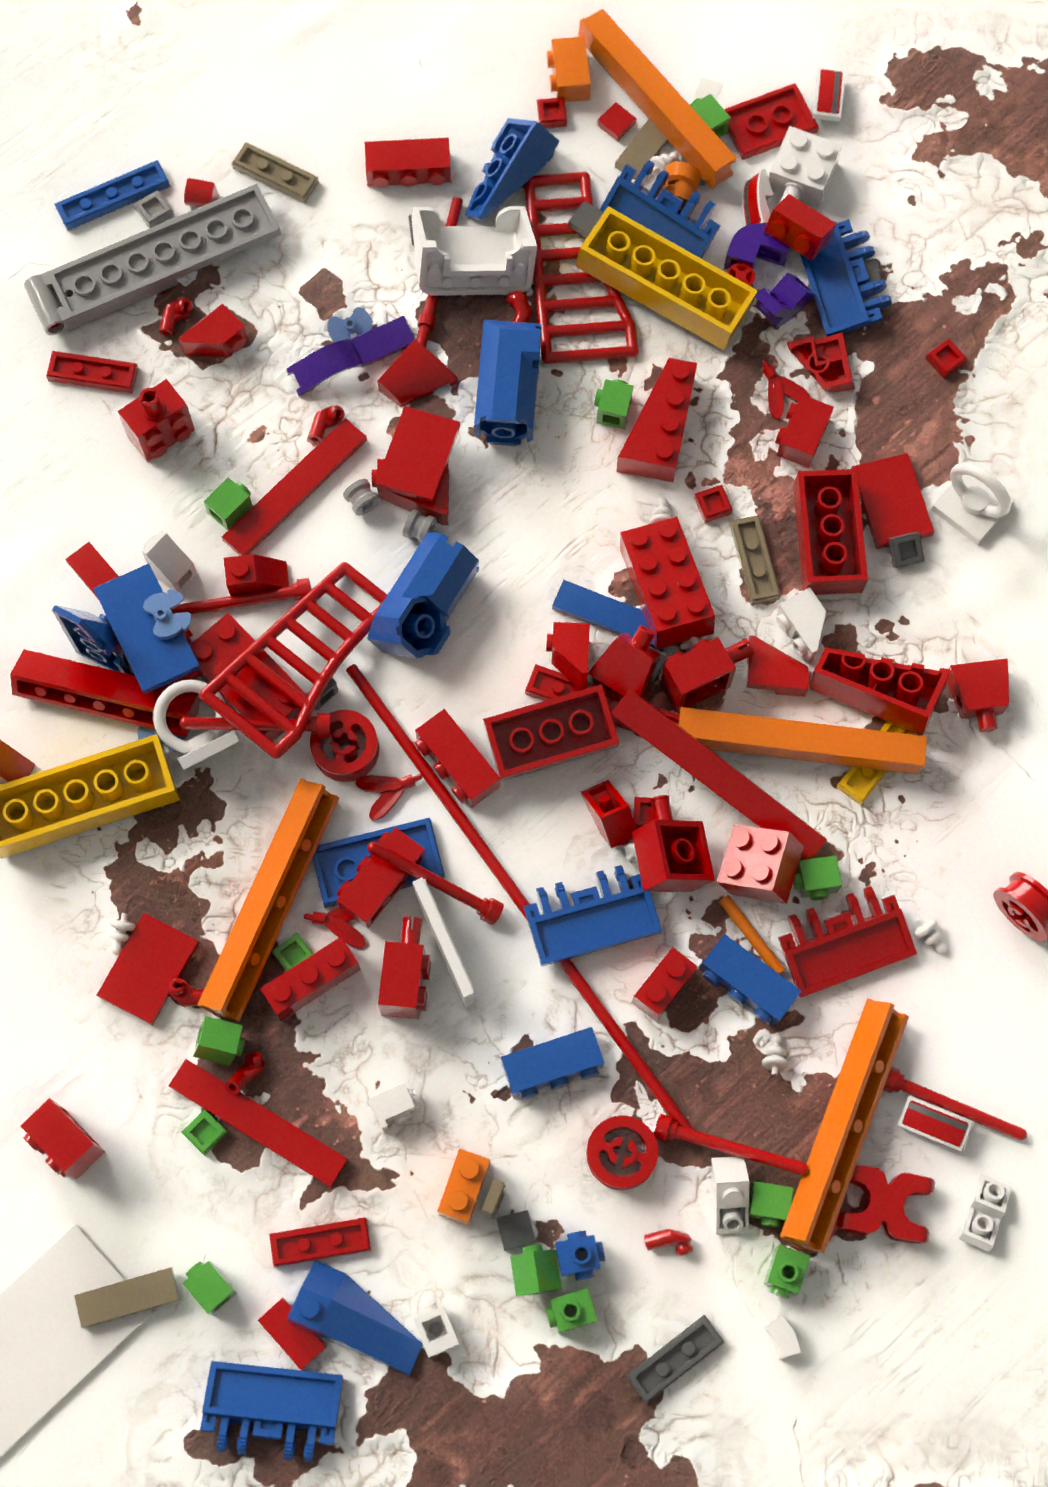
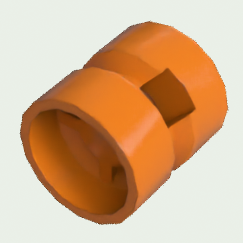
[661,161,701,214]

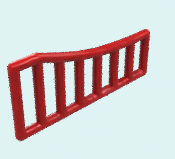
[524,172,639,364]
[199,562,388,759]

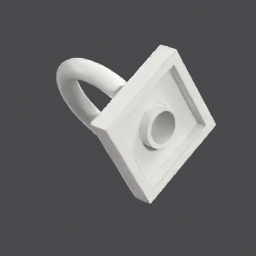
[931,463,1015,545]
[153,680,239,770]

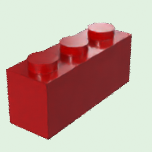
[364,137,451,188]
[414,709,501,808]
[337,827,426,929]
[260,937,361,1021]

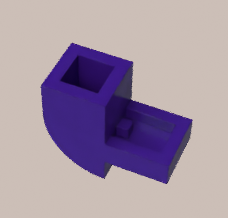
[724,223,790,270]
[755,273,815,327]

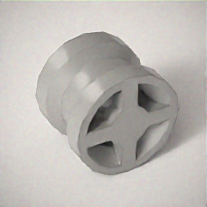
[343,479,380,516]
[403,509,437,543]

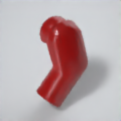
[507,290,532,323]
[159,298,193,336]
[308,405,345,442]
[168,978,204,1007]
[225,1052,265,1094]
[644,1229,693,1256]

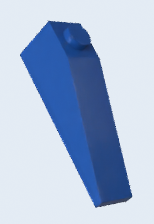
[465,118,560,221]
[52,605,131,674]
[287,1260,423,1376]

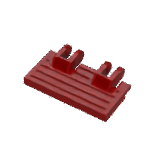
[778,886,917,997]

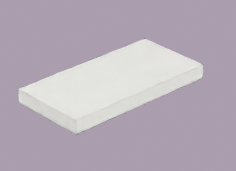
[412,877,476,1008]

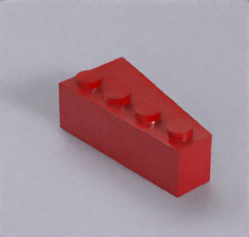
[616,358,697,483]
[810,647,951,736]

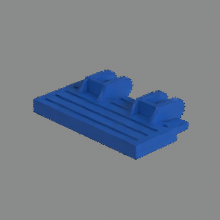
[600,160,721,259]
[800,219,892,336]
[523,865,662,967]
[200,1361,343,1462]

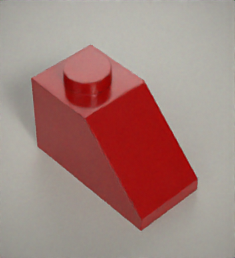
[178,303,248,357]
[224,554,290,596]
[546,622,590,690]
[581,780,637,848]

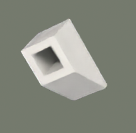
[141,530,197,592]
[776,587,826,663]
[711,1156,749,1234]

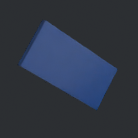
[93,563,200,695]
[313,817,445,908]

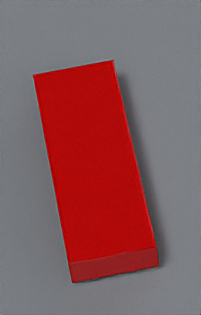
[46,351,139,394]
[269,1217,371,1268]

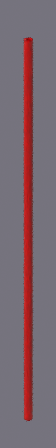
[346,664,694,1143]

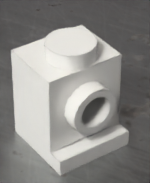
[369,1083,421,1132]
[413,1303,460,1358]

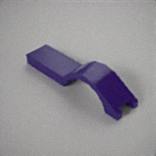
[286,315,416,396]

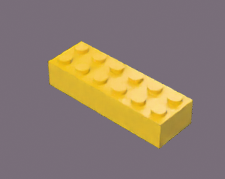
[576,206,758,350]
[0,734,180,859]

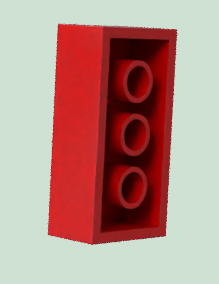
[793,469,868,595]
[620,517,715,650]
[190,612,308,742]
[483,684,620,781]

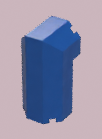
[474,320,542,446]
[367,532,479,658]

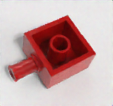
[117,379,195,462]
[660,637,754,714]
[632,795,715,892]
[378,916,431,1020]

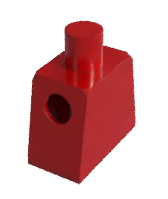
[588,625,660,698]
[947,658,1009,733]

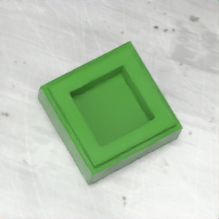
[272,932,313,971]
[181,1109,228,1156]

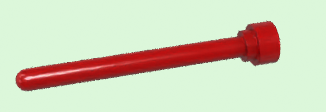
[172,577,312,614]
[180,713,330,738]
[367,842,504,925]
[883,1066,1027,1141]
[654,1114,808,1175]

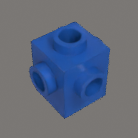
[555,1230,605,1281]

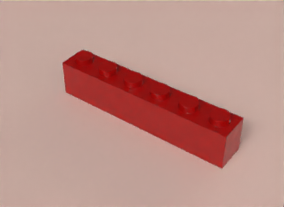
[10,649,199,737]

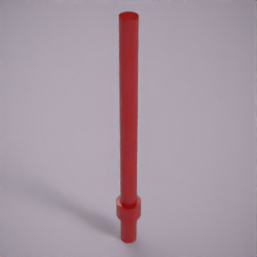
[416,197,463,348]

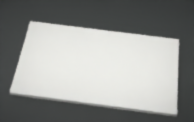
[0,1224,154,1458]

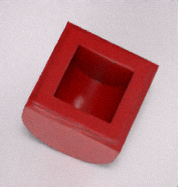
[184,178,219,207]

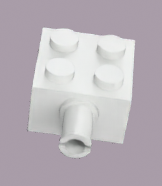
[769,126,842,209]

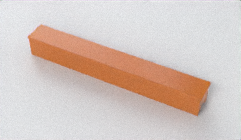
[578,9,737,189]
[679,707,927,774]
[198,778,340,1022]
[780,998,909,1253]

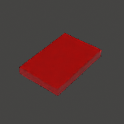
[724,83,819,160]
[376,406,461,504]
[851,453,934,549]
[96,913,200,1026]

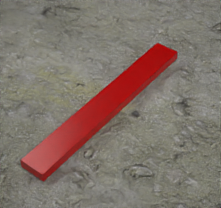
[611,688,827,860]

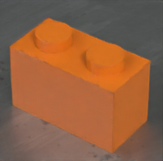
[546,36,591,102]
[437,1148,490,1225]

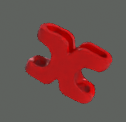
[837,1165,935,1244]

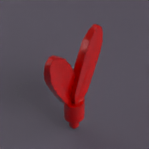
[761,360,811,420]
[355,774,422,821]
[303,907,366,948]

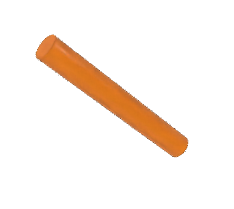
[719,895,786,974]

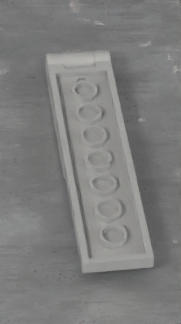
[24,184,281,335]

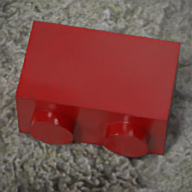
[764,194,837,261]
[775,394,834,468]
[632,947,698,1022]

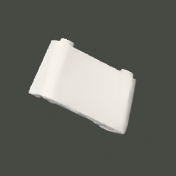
[412,206,537,296]

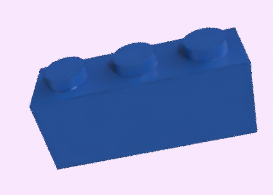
[699,934,801,1026]
[501,1027,604,1100]

